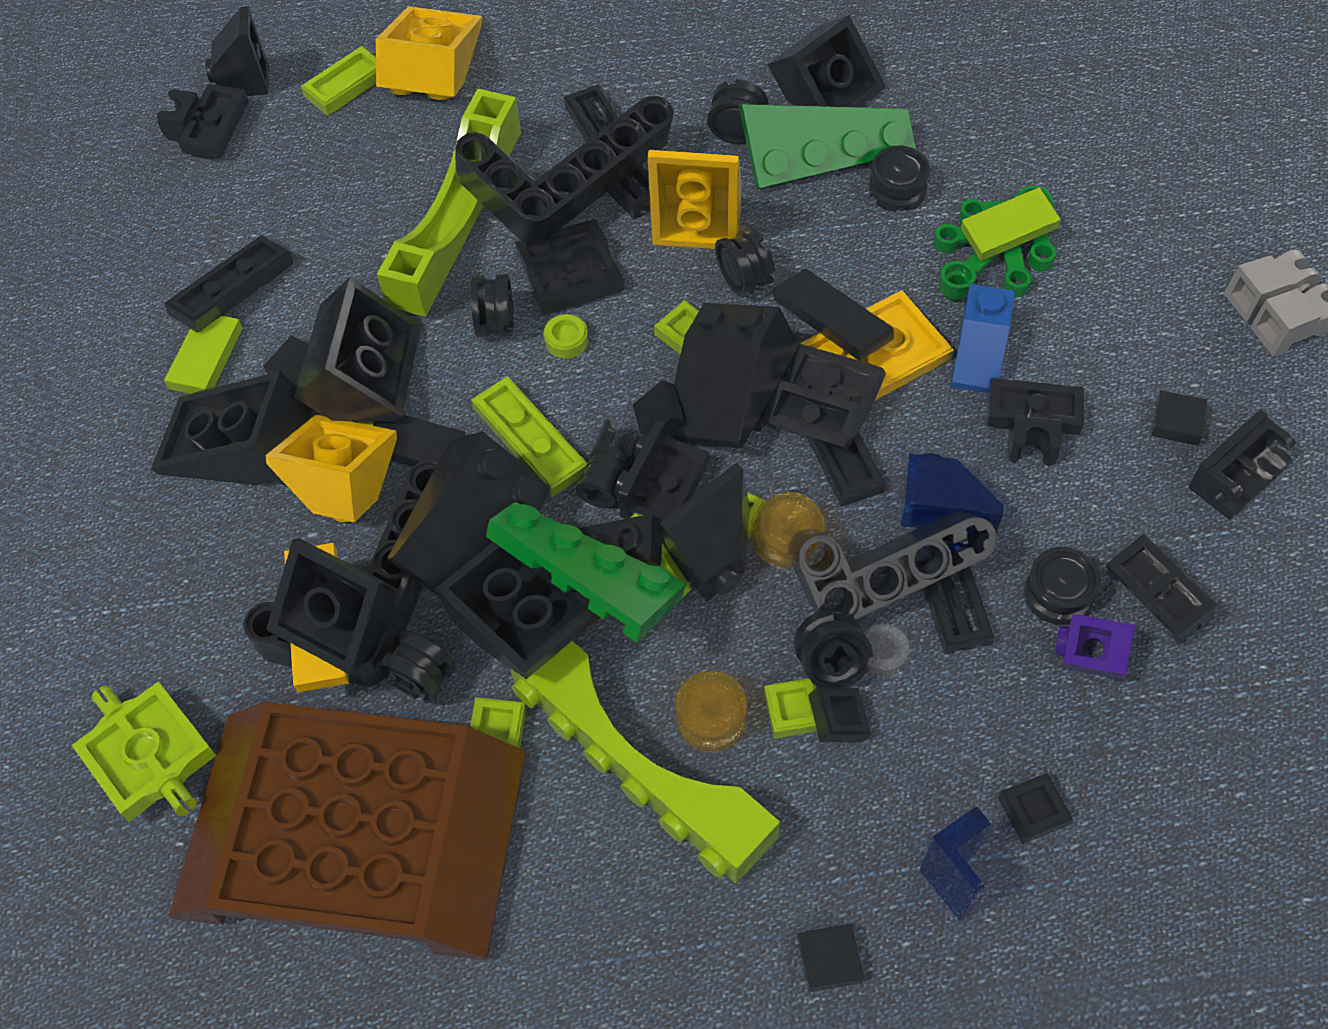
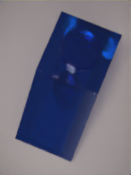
[900,453,1004,534]

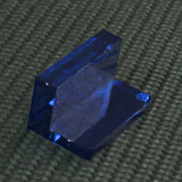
[919,806,991,921]

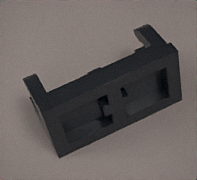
[1188,409,1296,520]
[1106,534,1217,645]

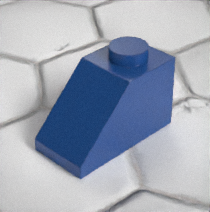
[951,284,1015,393]

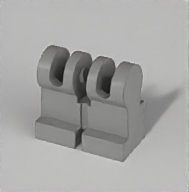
[1224,250,1328,357]

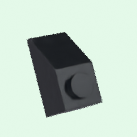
[205,6,269,96]

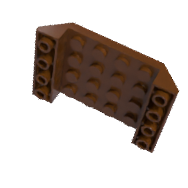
[168,702,527,961]

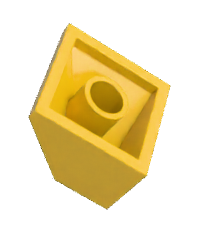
[265,415,397,523]

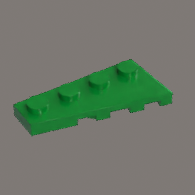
[739,104,915,188]
[486,502,686,643]

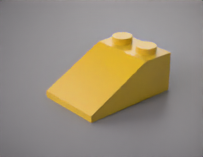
[376,6,482,100]
[648,150,742,249]

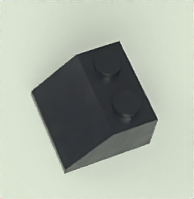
[767,15,886,108]

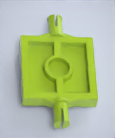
[72,681,216,822]

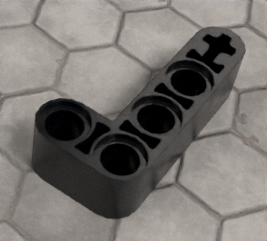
[788,511,997,619]

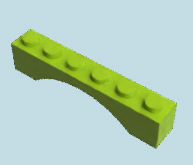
[377,89,521,317]
[510,641,780,884]

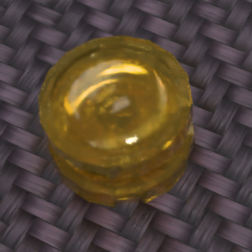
[751,492,825,569]
[675,671,747,752]

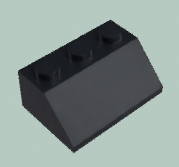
[294,277,421,422]

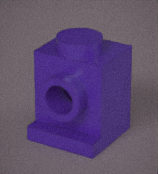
[1055,613,1135,682]

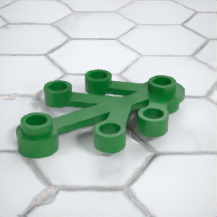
[933,185,1057,301]

